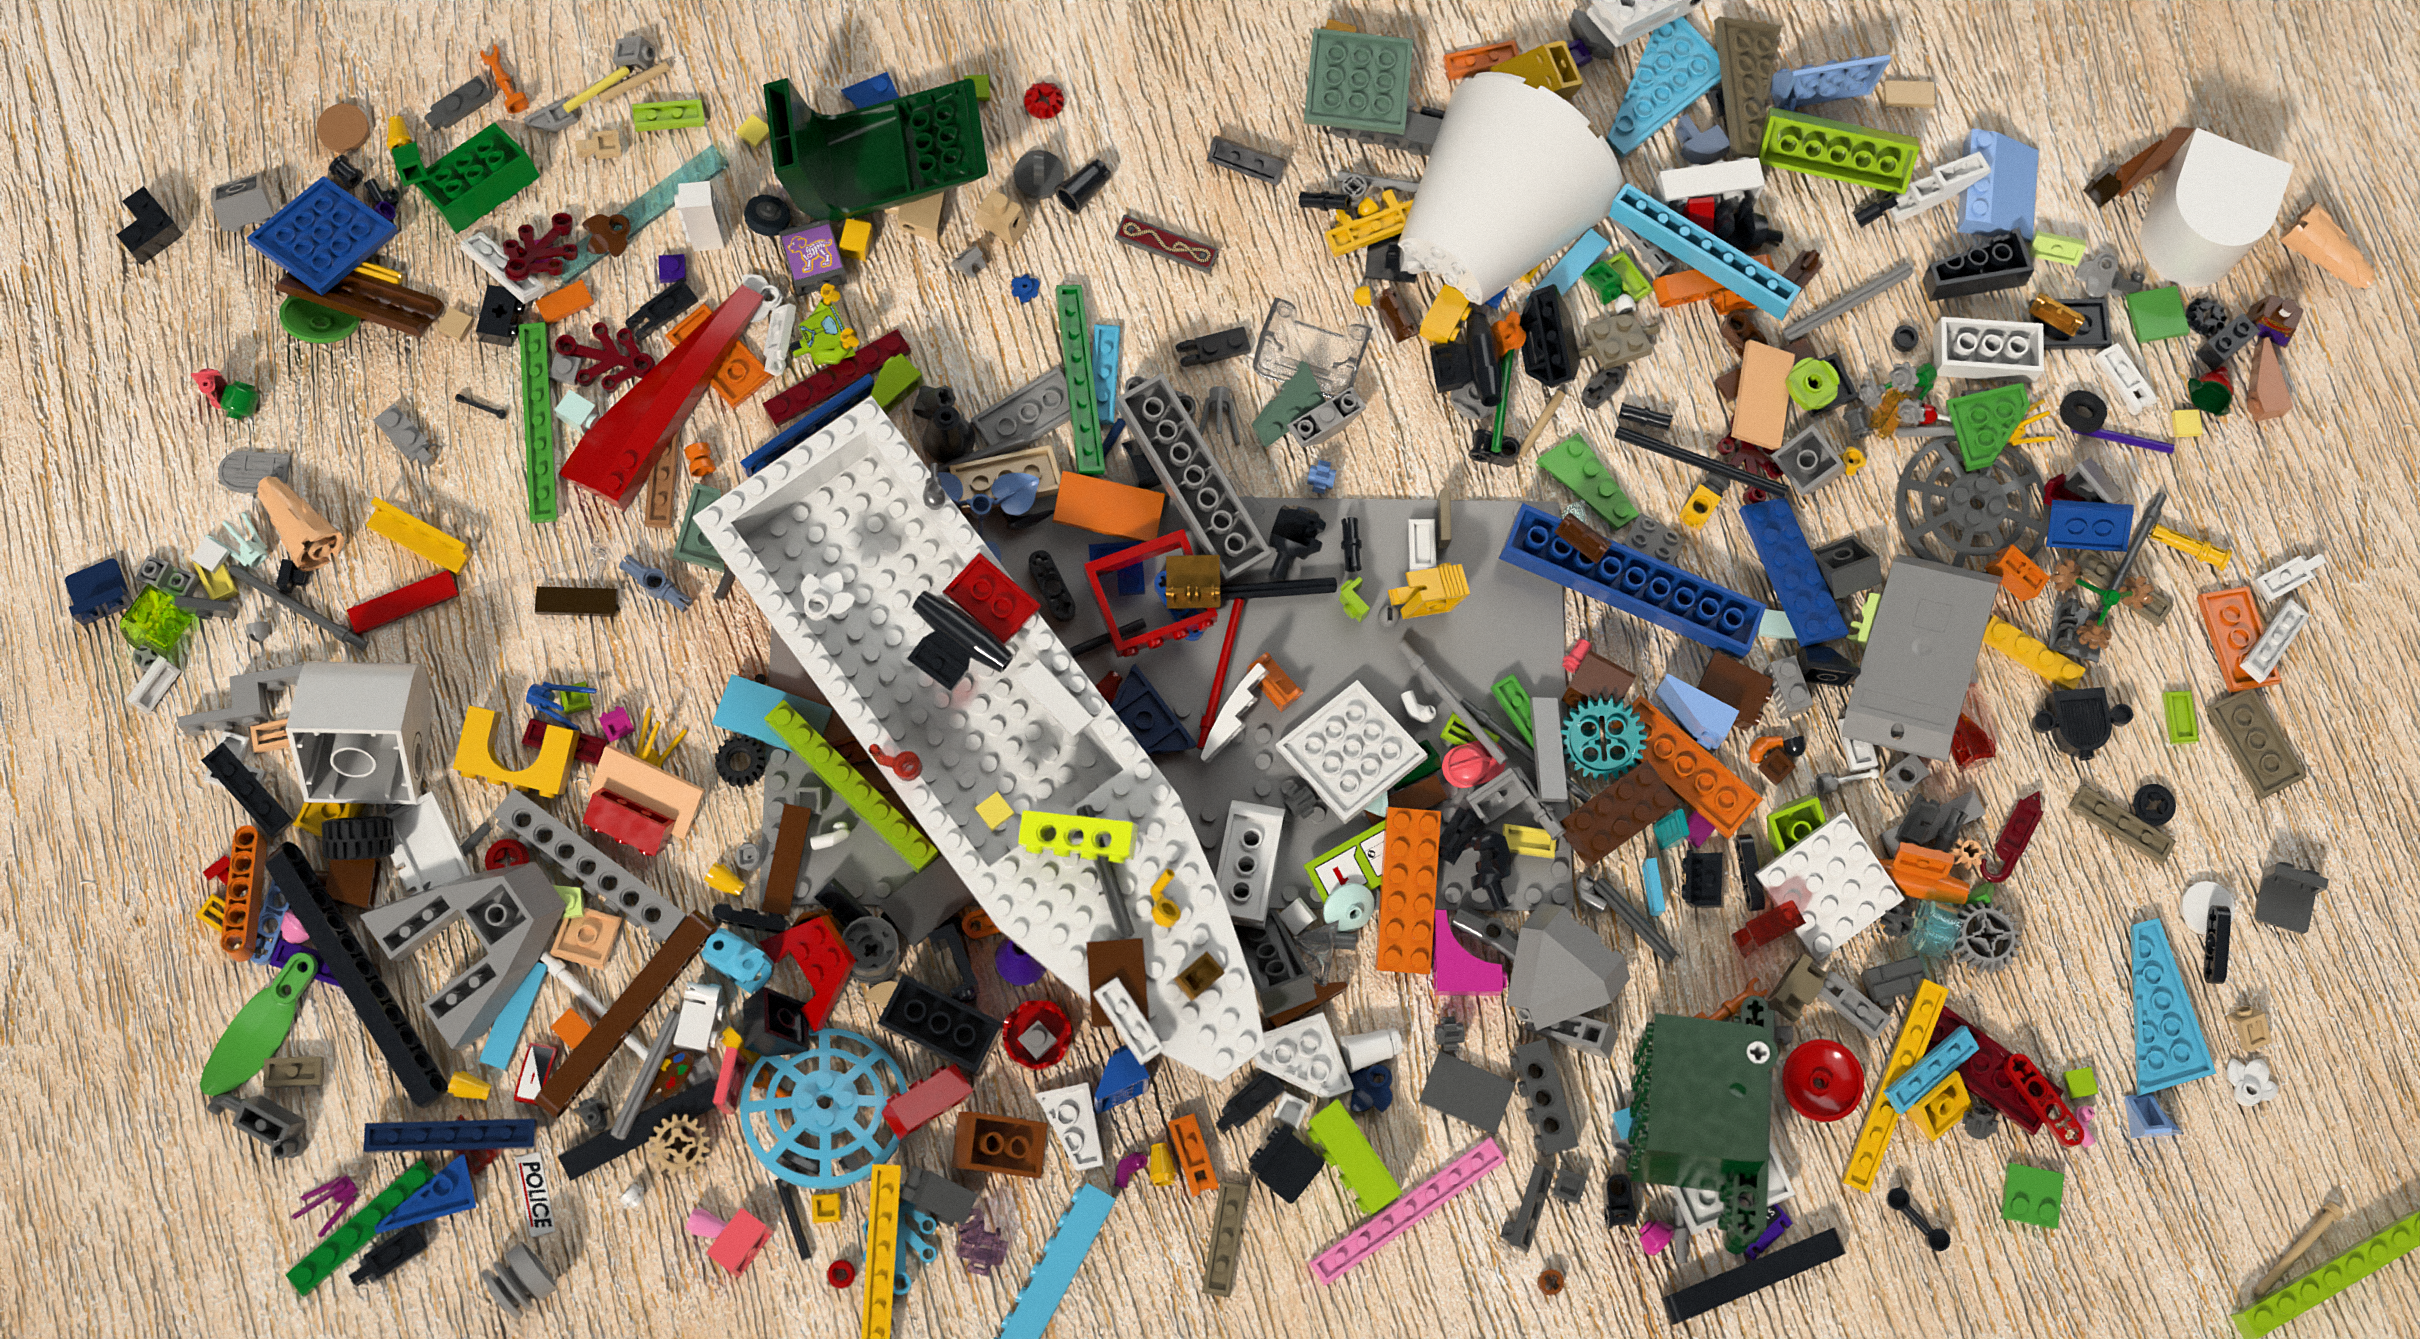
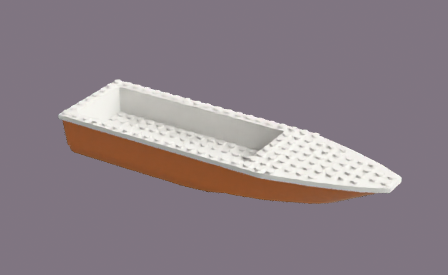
[692,396,1265,1083]

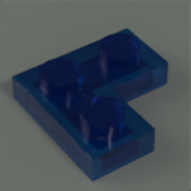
[1088,541,1145,596]

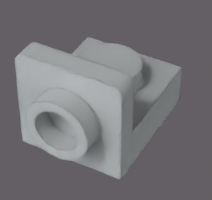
[612,36,655,70]

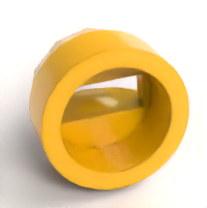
[1357,196,1380,218]
[1353,285,1372,307]

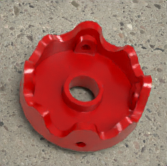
[1002,1000,1072,1071]

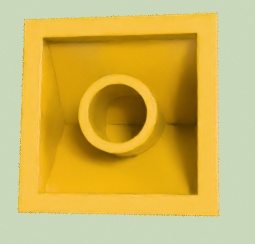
[1906,1070,1973,1142]

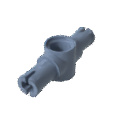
[619,554,693,613]

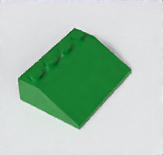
[414,122,540,234]

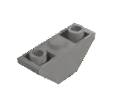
[1287,387,1366,448]

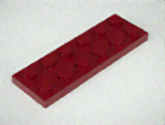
[1895,1005,2064,1136]

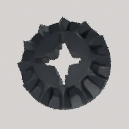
[2186,296,2227,336]
[2132,784,2176,827]

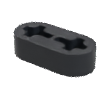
[1581,367,1624,409]

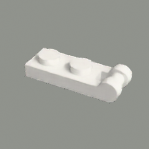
[2094,343,2157,415]

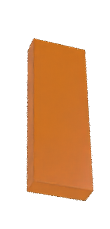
[1443,40,1520,81]

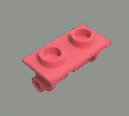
[191,368,228,409]

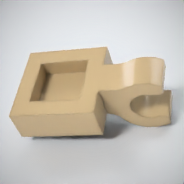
[575,129,622,160]

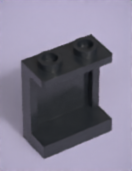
[927,923,980,1004]

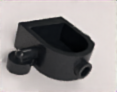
[2031,687,2133,761]

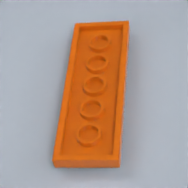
[1612,695,1763,840]
[1375,807,1441,974]

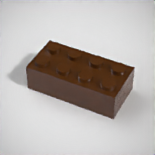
[1560,760,1679,869]

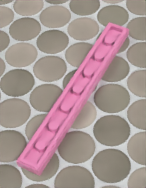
[1309,1137,1507,1287]

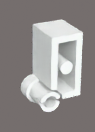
[673,981,725,1054]

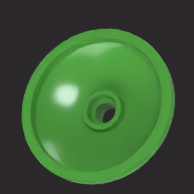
[279,295,361,344]

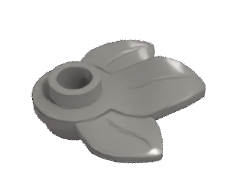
[2074,252,2124,299]

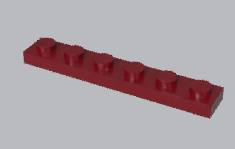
[762,328,911,428]

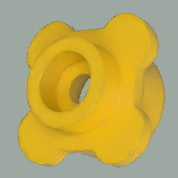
[1838,446,1866,476]

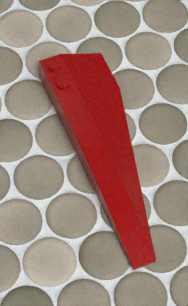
[558,285,765,512]

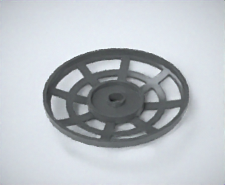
[1895,435,2050,574]

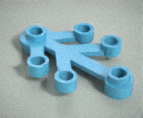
[863,1184,937,1295]

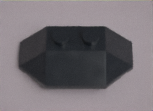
[1520,284,1580,388]

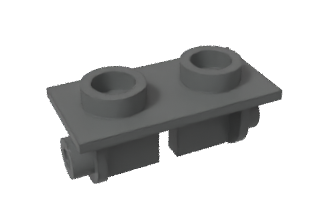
[1895,793,1940,847]
[573,1097,610,1132]

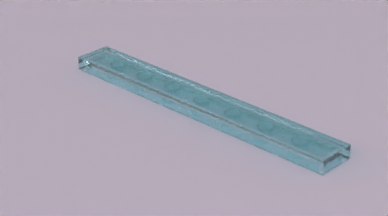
[556,144,729,285]

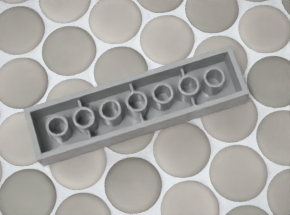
[1115,372,1272,584]

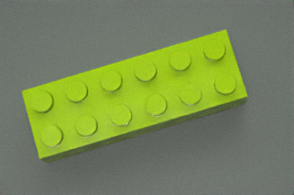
[1756,107,1920,195]

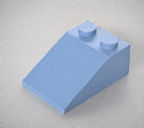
[1655,673,1739,751]

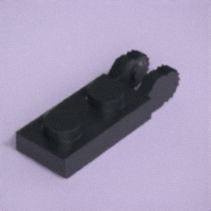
[625,279,698,341]
[1175,326,1251,367]
[712,903,791,934]

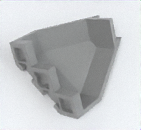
[1506,903,1631,1031]

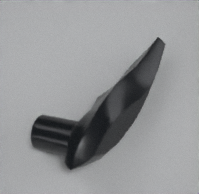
[1003,510,1054,530]

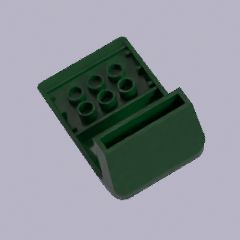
[763,78,989,221]

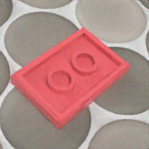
[713,1047,747,1115]

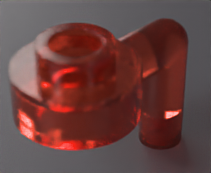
[869,744,923,781]

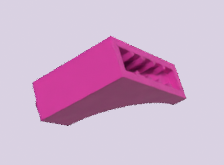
[1433,910,1507,996]

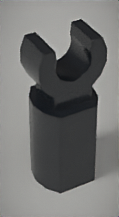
[1852,191,1898,228]

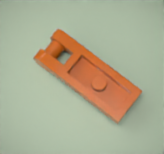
[1168,1113,1219,1197]

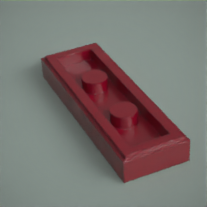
[521,718,609,767]

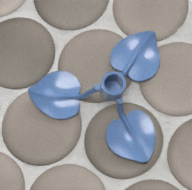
[938,472,1039,564]

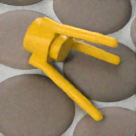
[2008,399,2056,447]
[634,707,687,768]

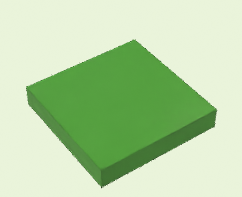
[2125,286,2190,343]

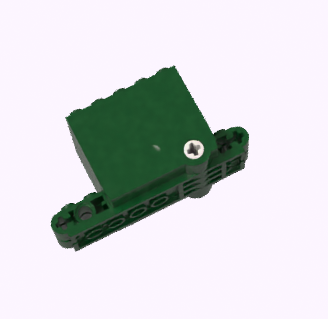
[1626,995,1778,1254]

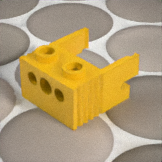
[1388,562,1470,619]

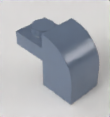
[1674,114,1730,165]

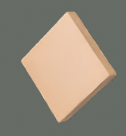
[550,907,623,970]

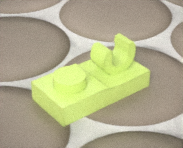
[2028,230,2086,266]
[1847,593,1882,651]

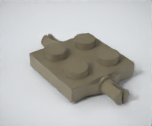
[1578,310,1660,370]

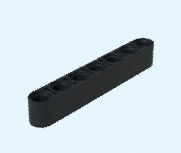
[1661,1227,1846,1325]

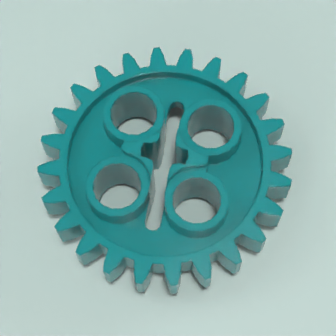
[1560,695,1647,781]

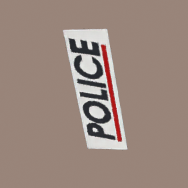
[515,1151,556,1237]

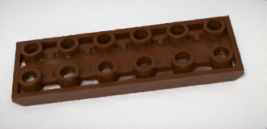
[274,270,444,338]

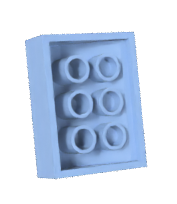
[1770,55,1891,109]
[1957,128,2039,243]

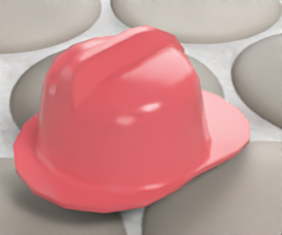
[1442,740,1506,788]

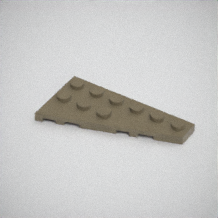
[1714,16,1781,159]

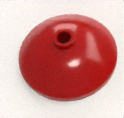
[1781,1039,1865,1123]

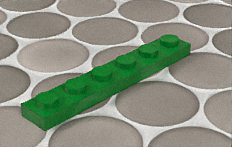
[285,1159,435,1297]

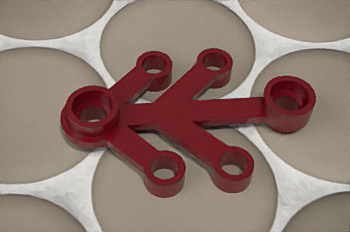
[503,213,578,281]
[555,322,656,393]
[1716,414,1784,505]

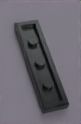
[201,742,295,840]

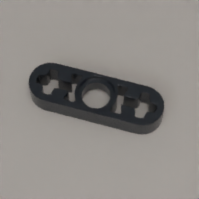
[1029,550,1076,622]
[1735,834,1765,912]
[2203,905,2231,984]

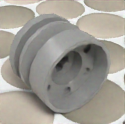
[481,1241,558,1320]

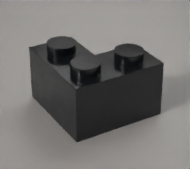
[116,186,183,266]

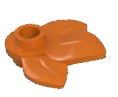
[1491,310,1526,358]

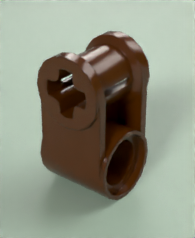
[1721,310,1768,360]

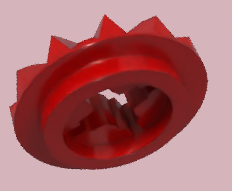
[1024,80,1064,119]
[485,839,530,871]

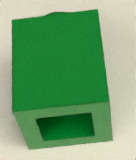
[391,142,429,187]

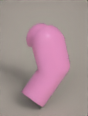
[2072,1105,2096,1148]

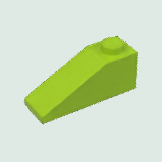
[870,353,923,415]

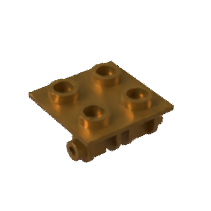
[1166,555,1221,609]

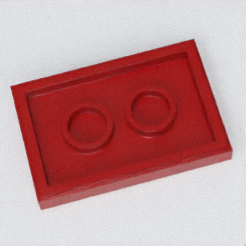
[942,552,1041,646]

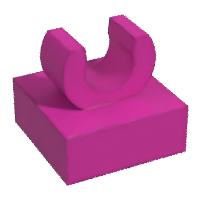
[599,706,635,742]

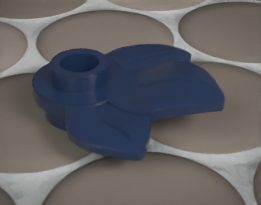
[1348,1065,1393,1112]

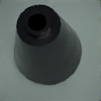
[923,405,975,463]

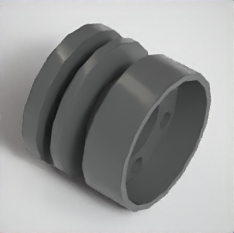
[842,916,901,985]

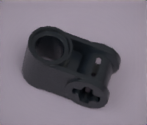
[1468,429,1520,467]
[1602,1174,1637,1230]

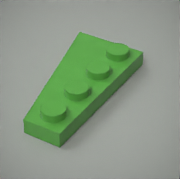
[1535,433,1639,531]

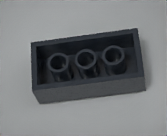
[877,974,1003,1077]

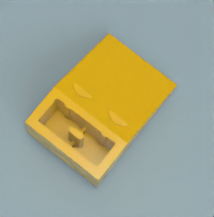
[1490,40,1584,100]

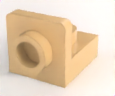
[2227,1006,2272,1052]

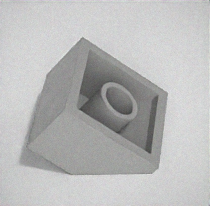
[211,172,274,232]
[1771,424,1846,496]
[2063,457,2125,504]

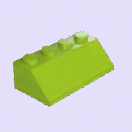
[1306,1099,1403,1217]

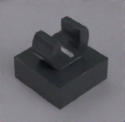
[276,559,308,593]

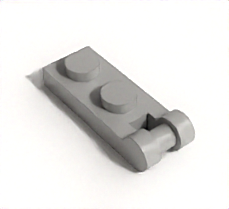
[1816,971,1892,1041]

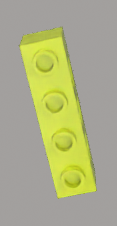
[1018,810,1138,863]

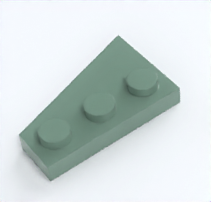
[1251,361,1326,448]

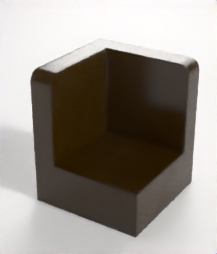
[2083,163,2122,208]

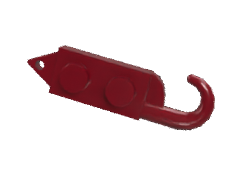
[1980,791,2044,883]

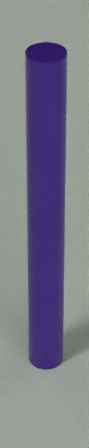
[2070,428,2175,454]

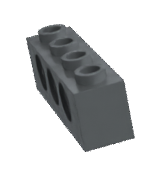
[1509,1039,1579,1157]

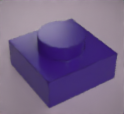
[658,254,686,283]

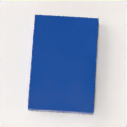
[2046,500,2134,552]

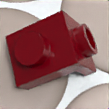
[2043,473,2086,506]

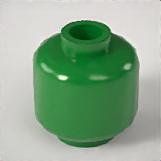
[220,380,260,421]

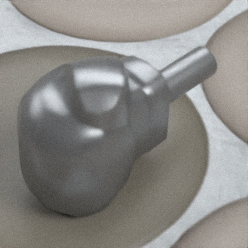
[922,463,945,510]

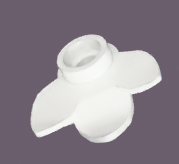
[742,274,783,322]
[801,572,855,621]
[2227,1058,2279,1106]

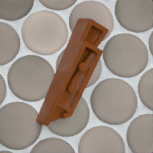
[2115,127,2207,198]

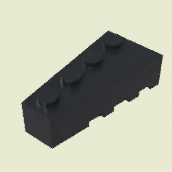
[1922,227,2034,302]

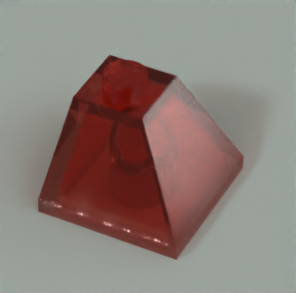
[1951,712,1996,773]

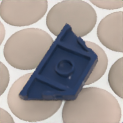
[1110,663,1197,756]

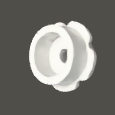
[618,1183,645,1209]

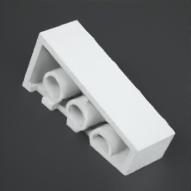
[674,181,725,252]

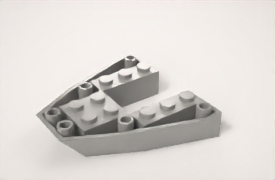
[360,862,566,1051]

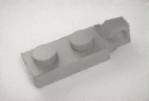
[373,404,435,469]

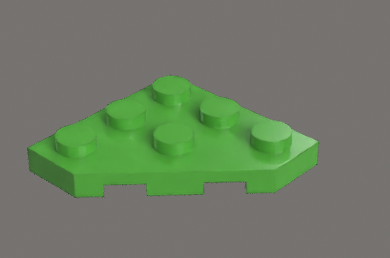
[1946,383,2030,471]

